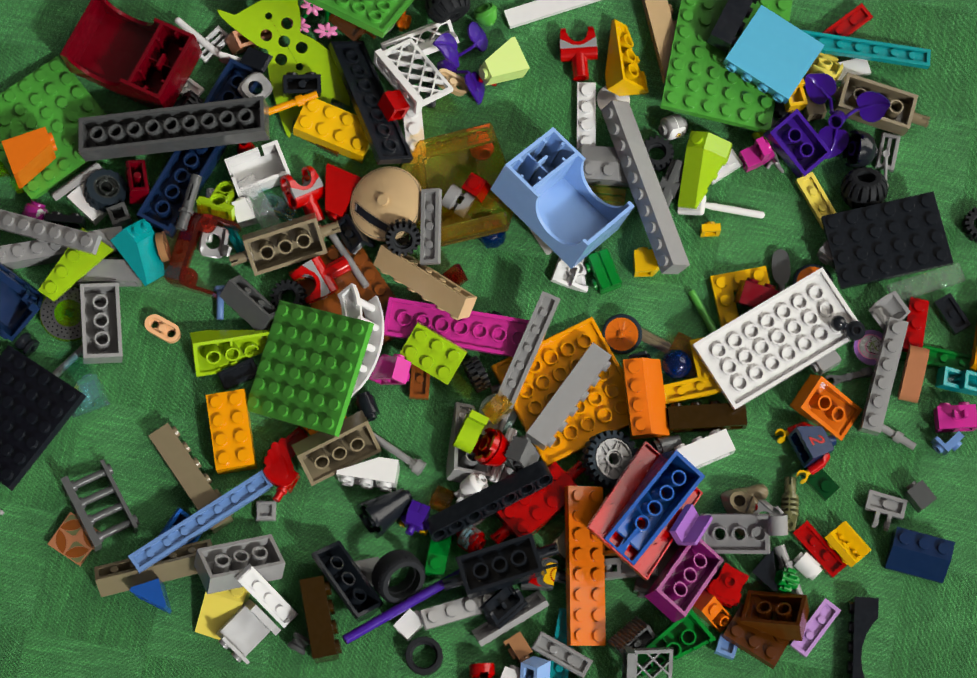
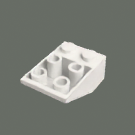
[336,457,400,492]

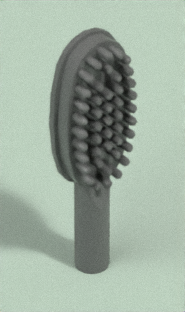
[771,249,791,291]

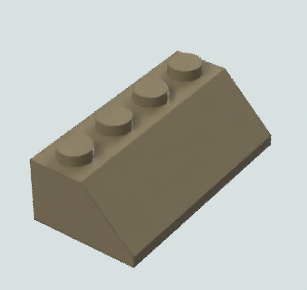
[291,410,382,486]

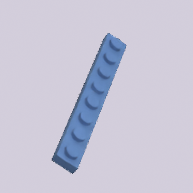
[128,470,273,574]

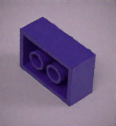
[763,109,832,178]

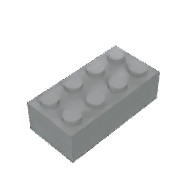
[80,283,123,364]
[194,534,285,594]

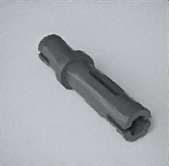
[175,174,202,231]

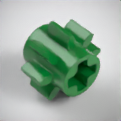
[775,567,800,592]

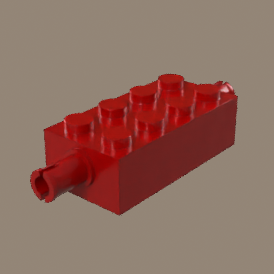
[490,460,586,544]

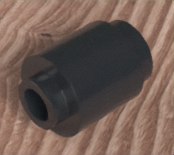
[355,392,380,422]

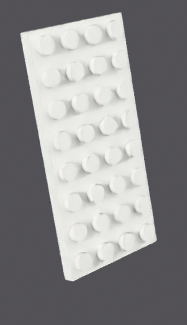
[692,267,859,410]

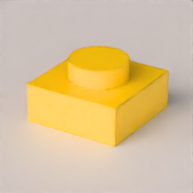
[700,221,721,237]

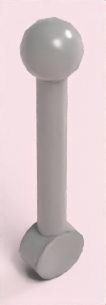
[882,150,890,187]

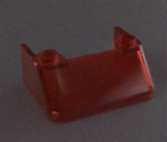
[165,212,242,299]

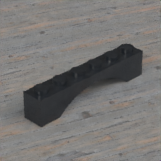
[846,596,879,678]

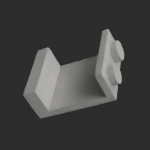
[216,599,281,665]

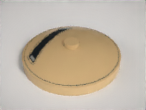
[350,166,422,242]

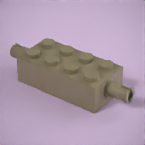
[830,72,930,136]
[229,212,341,276]

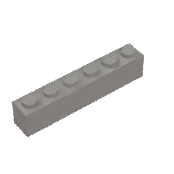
[858,317,909,436]
[525,343,612,451]

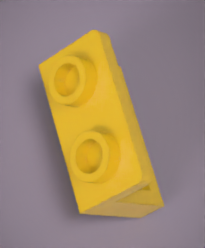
[825,521,871,567]

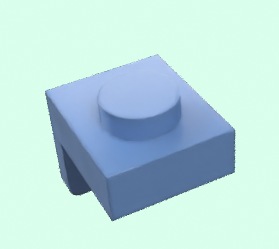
[931,431,964,456]

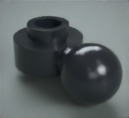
[831,315,865,341]

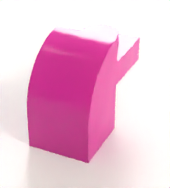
[738,137,775,173]

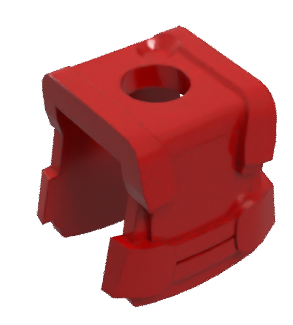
[705,562,749,608]

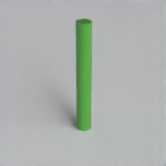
[688,290,717,334]

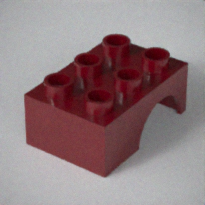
[60,0,202,109]

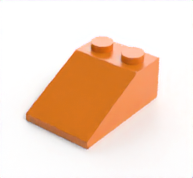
[790,374,862,441]

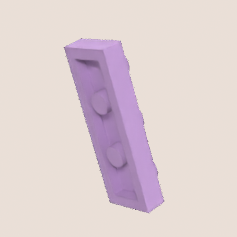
[789,598,841,658]

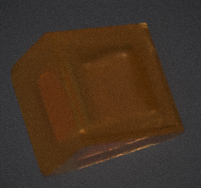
[429,485,455,512]

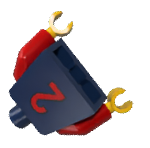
[775,422,837,484]

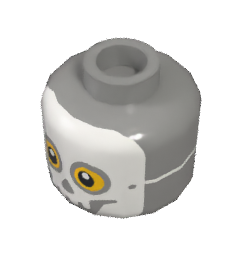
[658,114,688,140]

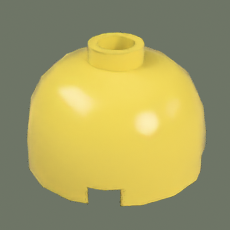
[806,53,843,82]

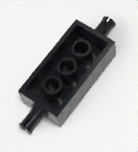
[442,533,560,599]

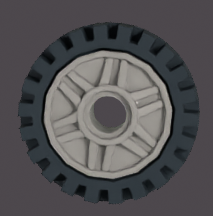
[581,430,638,489]

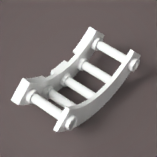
[337,283,384,398]

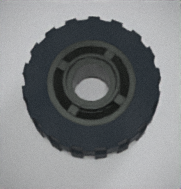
[84,169,128,212]

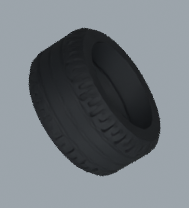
[371,549,426,604]

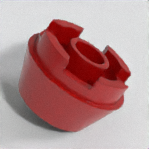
[472,428,510,467]

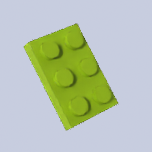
[399,322,468,385]

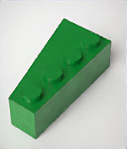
[637,609,717,676]

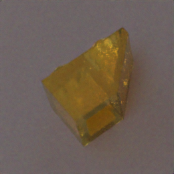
[481,394,513,425]

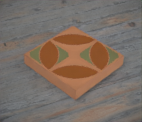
[48,512,100,567]

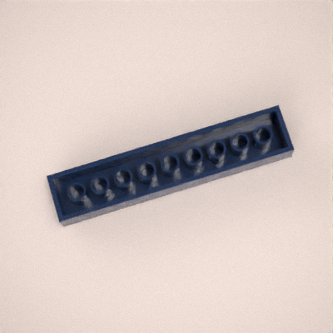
[136,58,262,239]

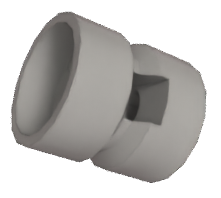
[442,184,475,218]

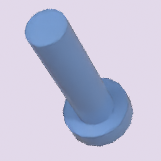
[214,285,225,320]

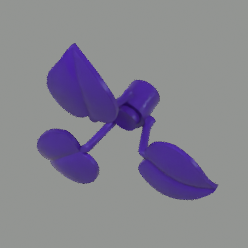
[433,22,488,105]
[805,73,890,159]

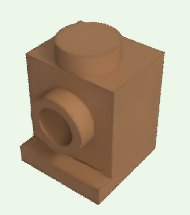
[503,632,533,664]

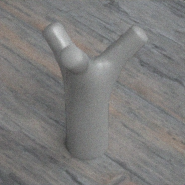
[766,145,785,173]

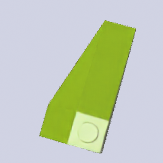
[678,131,733,209]
[190,330,269,377]

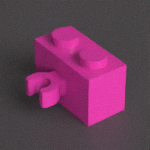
[369,354,412,385]
[933,402,977,433]

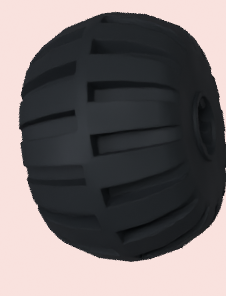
[425,0,470,26]
[841,167,888,209]

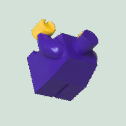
[399,500,430,536]

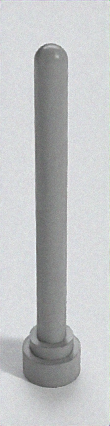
[373,432,427,476]

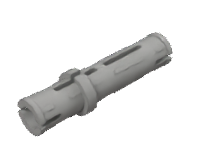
[773,544,804,595]

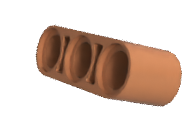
[897,345,930,403]

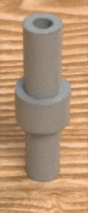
[881,424,917,450]

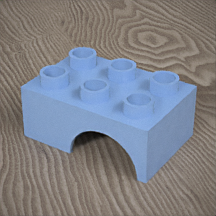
[490,127,634,269]

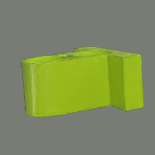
[196,181,235,224]
[452,410,489,454]

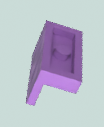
[669,504,713,546]

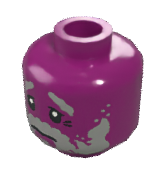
[21,200,48,220]

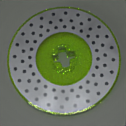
[40,286,82,342]

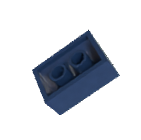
[884,527,955,584]

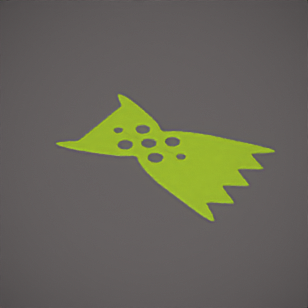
[217,0,350,138]

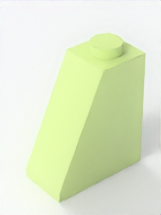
[478,37,530,86]

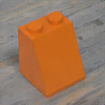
[1,127,57,189]

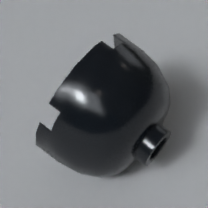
[843,130,878,168]

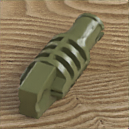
[781,476,799,531]

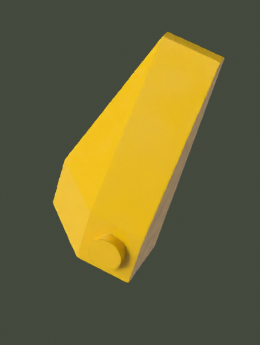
[605,19,648,96]

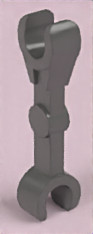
[825,367,873,386]

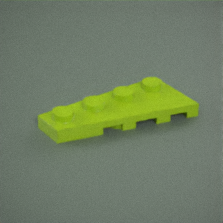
[38,228,114,302]

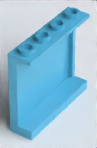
[723,5,825,104]

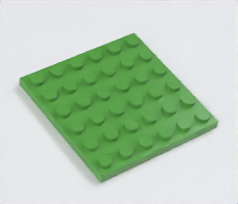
[0,55,107,201]
[247,300,374,437]

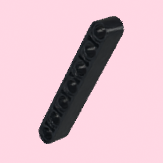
[425,461,553,542]

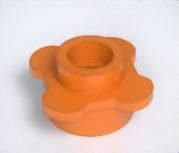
[396,11,412,32]

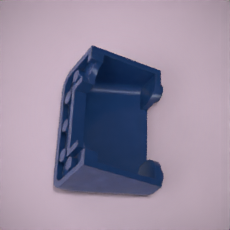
[0,263,43,342]

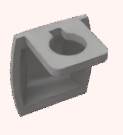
[869,291,911,331]

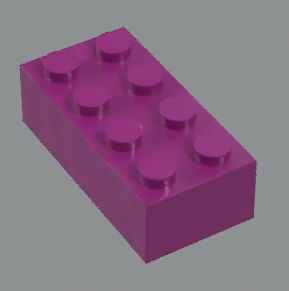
[645,539,724,623]

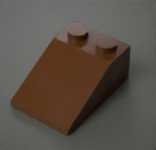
[740,590,809,641]

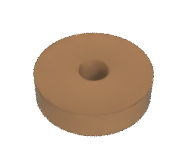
[155,231,171,262]

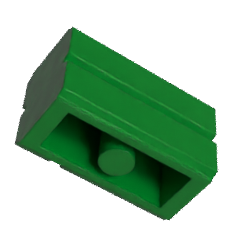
[584,248,622,295]

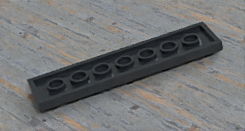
[328,41,413,165]

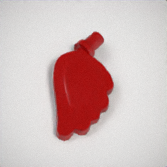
[263,438,295,502]

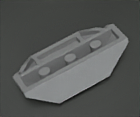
[577,145,630,188]

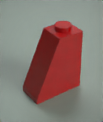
[325,163,362,222]

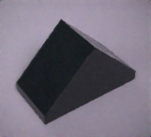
[240,47,273,73]
[750,551,777,592]

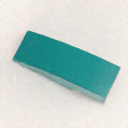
[935,366,977,396]

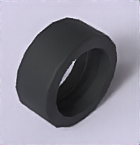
[405,636,443,676]

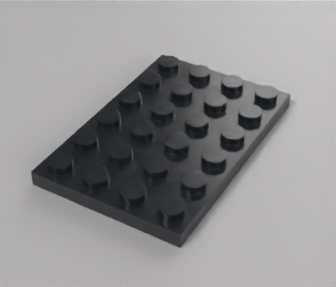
[821,191,954,290]

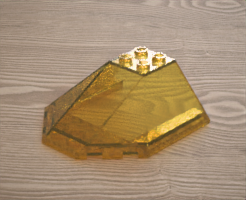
[401,122,513,247]

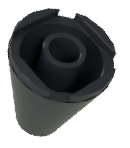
[357,488,413,538]

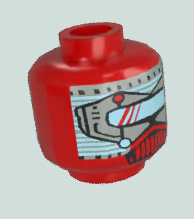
[456,525,486,553]

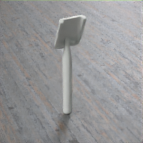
[174,17,242,64]
[678,195,765,219]

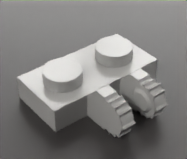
[864,490,908,532]

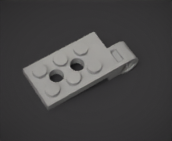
[700,513,788,554]

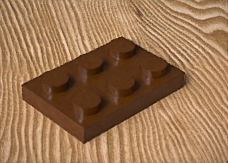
[722,604,790,669]

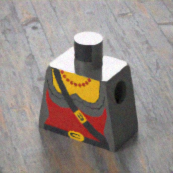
[521,557,566,591]

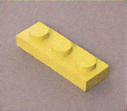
[795,172,836,229]

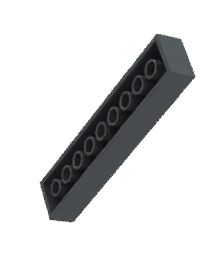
[78,96,270,162]

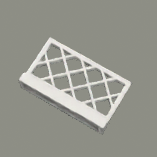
[373,38,453,114]

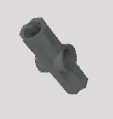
[660,159,684,208]

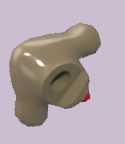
[721,484,769,536]

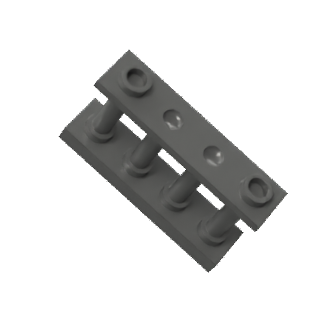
[60,459,140,552]

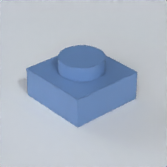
[714,633,738,660]

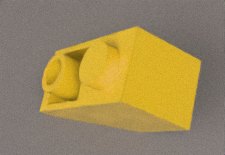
[633,247,660,277]

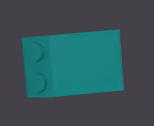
[110,218,166,286]

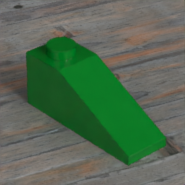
[425,535,453,579]

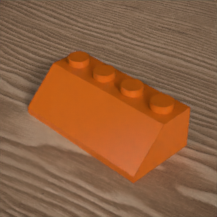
[622,357,670,440]

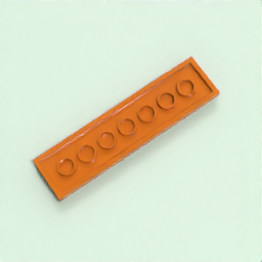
[565,486,606,646]

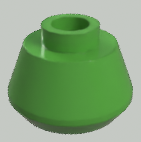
[473,3,497,27]

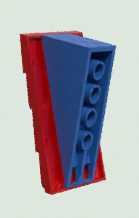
[586,441,705,581]

